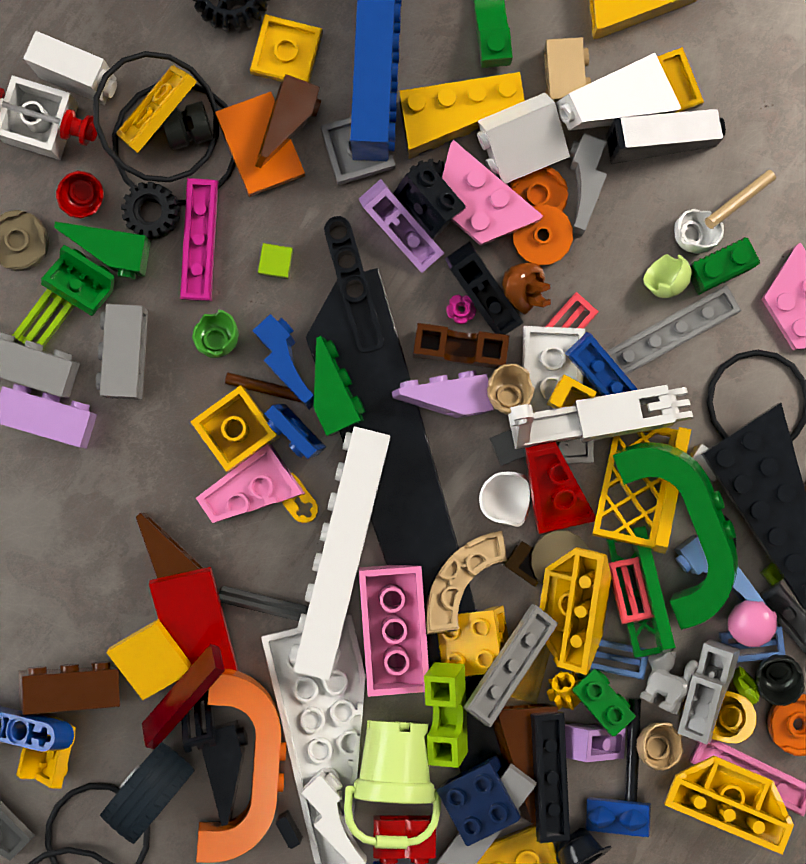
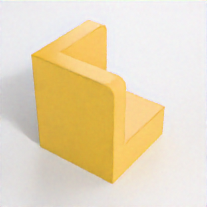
[547,375,597,409]

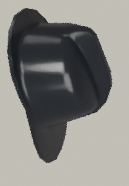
[556,828,612,864]

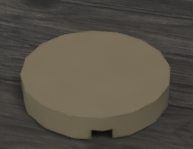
[0,210,49,271]
[529,530,589,585]

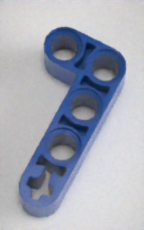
[0,706,74,752]

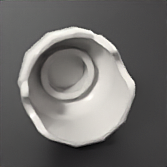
[674,209,724,254]

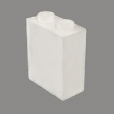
[23,31,117,105]
[477,93,570,184]

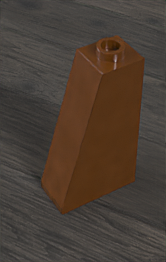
[492,703,558,827]

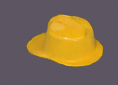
[683,691,757,744]

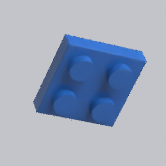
[264,404,326,459]

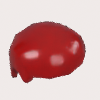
[56,170,104,219]

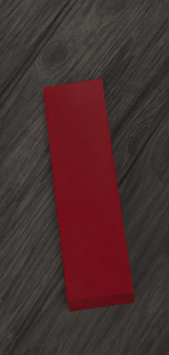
[142,644,225,749]

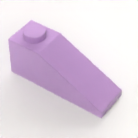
[359,179,444,273]

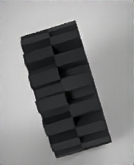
[121,182,181,239]

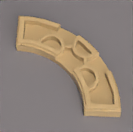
[425,531,507,635]

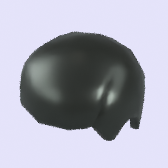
[756,654,805,706]

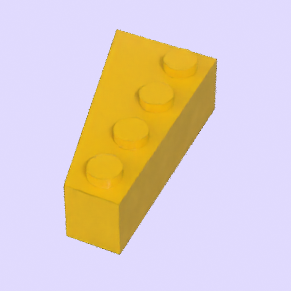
[399,72,525,159]

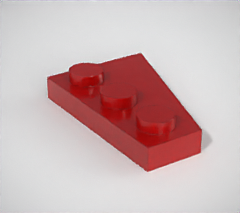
[525,441,596,534]

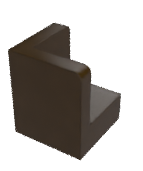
[503,540,538,587]

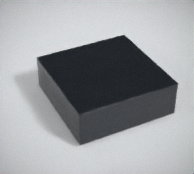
[275,810,303,849]

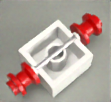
[0,75,97,160]

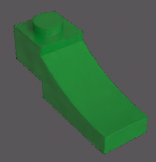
[473,0,513,68]

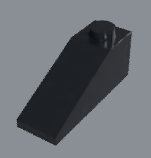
[445,241,524,335]
[202,720,248,826]

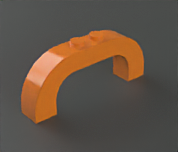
[196,669,286,863]

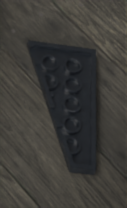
[701,402,806,610]

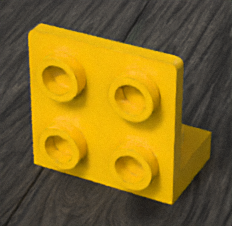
[437,605,509,676]

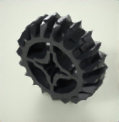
[193,0,270,32]

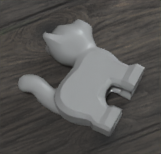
[639,652,699,715]

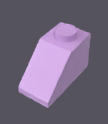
[565,723,626,762]

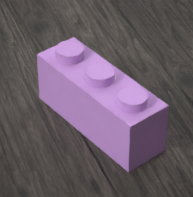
[0,383,97,449]

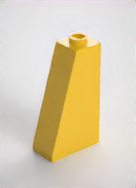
[589,0,697,39]

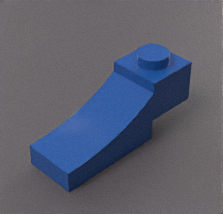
[252,314,314,410]

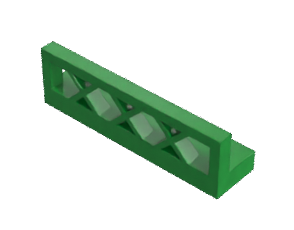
[606,526,676,659]

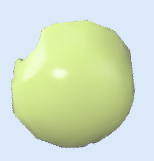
[643,254,693,298]

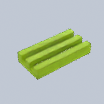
[13,289,75,348]

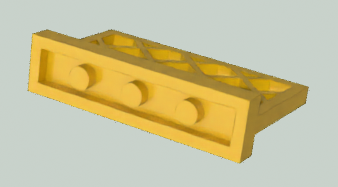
[592,427,691,554]

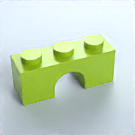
[424,662,468,768]

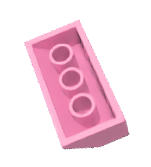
[358,565,429,697]

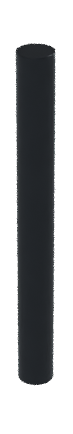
[625,698,641,802]

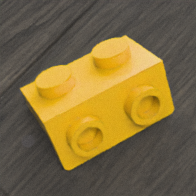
[16,717,76,789]

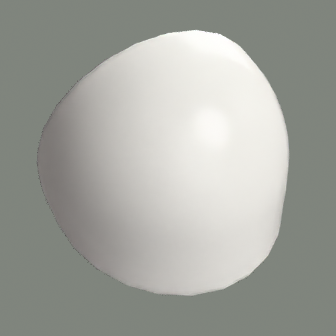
[479,471,532,527]

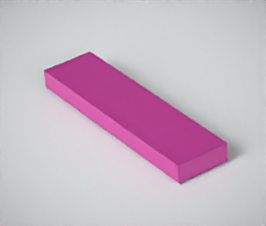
[180,178,219,302]

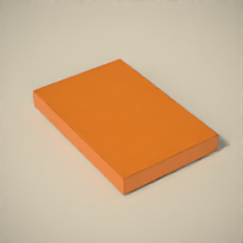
[215,91,305,197]

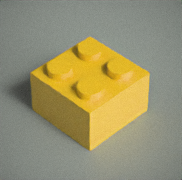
[190,385,280,472]

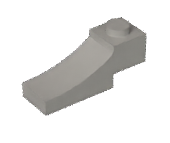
[568,133,607,236]
[678,639,740,744]

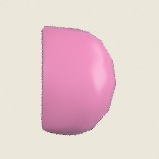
[728,600,777,648]

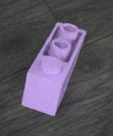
[392,370,494,418]

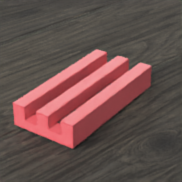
[545,292,599,328]
[609,557,653,625]

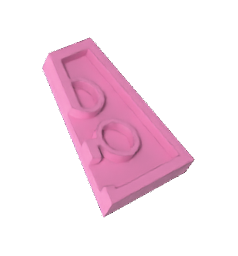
[196,444,305,523]

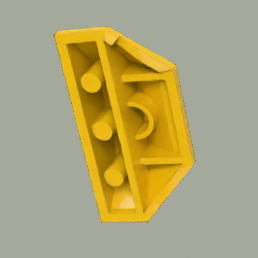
[539,547,612,675]
[664,755,794,855]

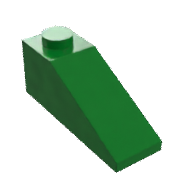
[54,221,151,280]

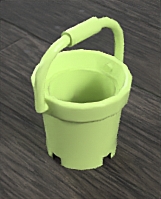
[344,720,441,849]

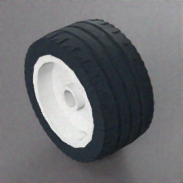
[100,742,195,844]

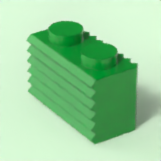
[690,237,760,295]

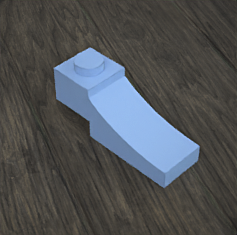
[674,535,766,604]

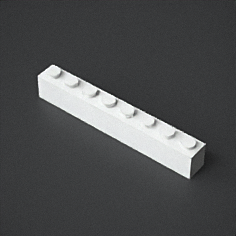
[289,427,391,680]

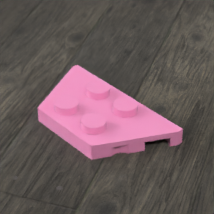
[442,140,543,246]
[761,243,806,350]

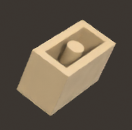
[543,37,591,107]

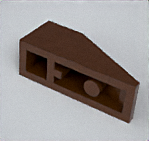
[255,74,321,168]
[136,513,203,578]

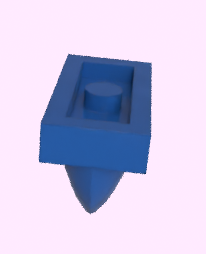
[586,797,651,837]

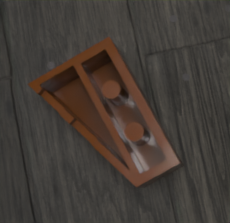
[19,661,120,715]

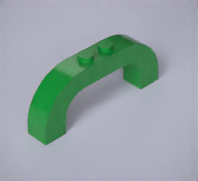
[613,442,738,630]

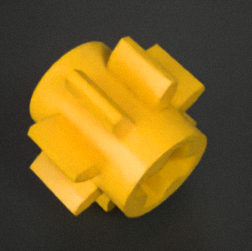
[546,671,581,710]

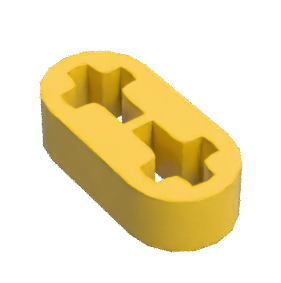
[282,473,319,523]

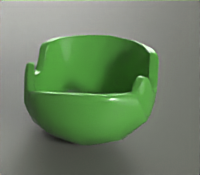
[192,309,239,358]

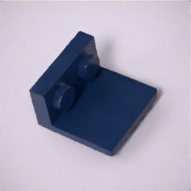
[436,754,521,846]

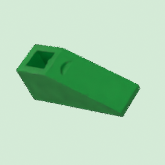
[314,336,365,436]

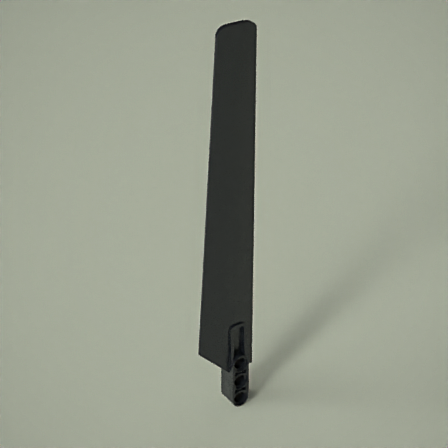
[306,216,506,775]

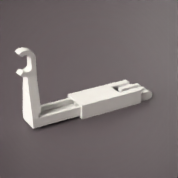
[508,385,693,449]

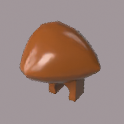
[502,263,551,314]

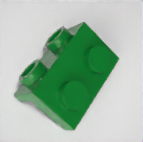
[41,245,115,316]
[572,669,636,736]

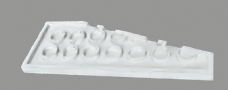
[261,614,366,864]

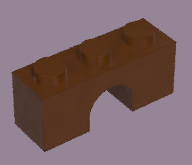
[413,323,510,369]

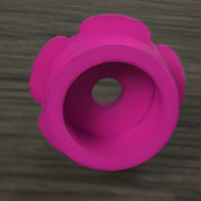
[446,294,476,324]

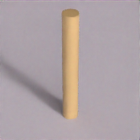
[705,170,776,229]

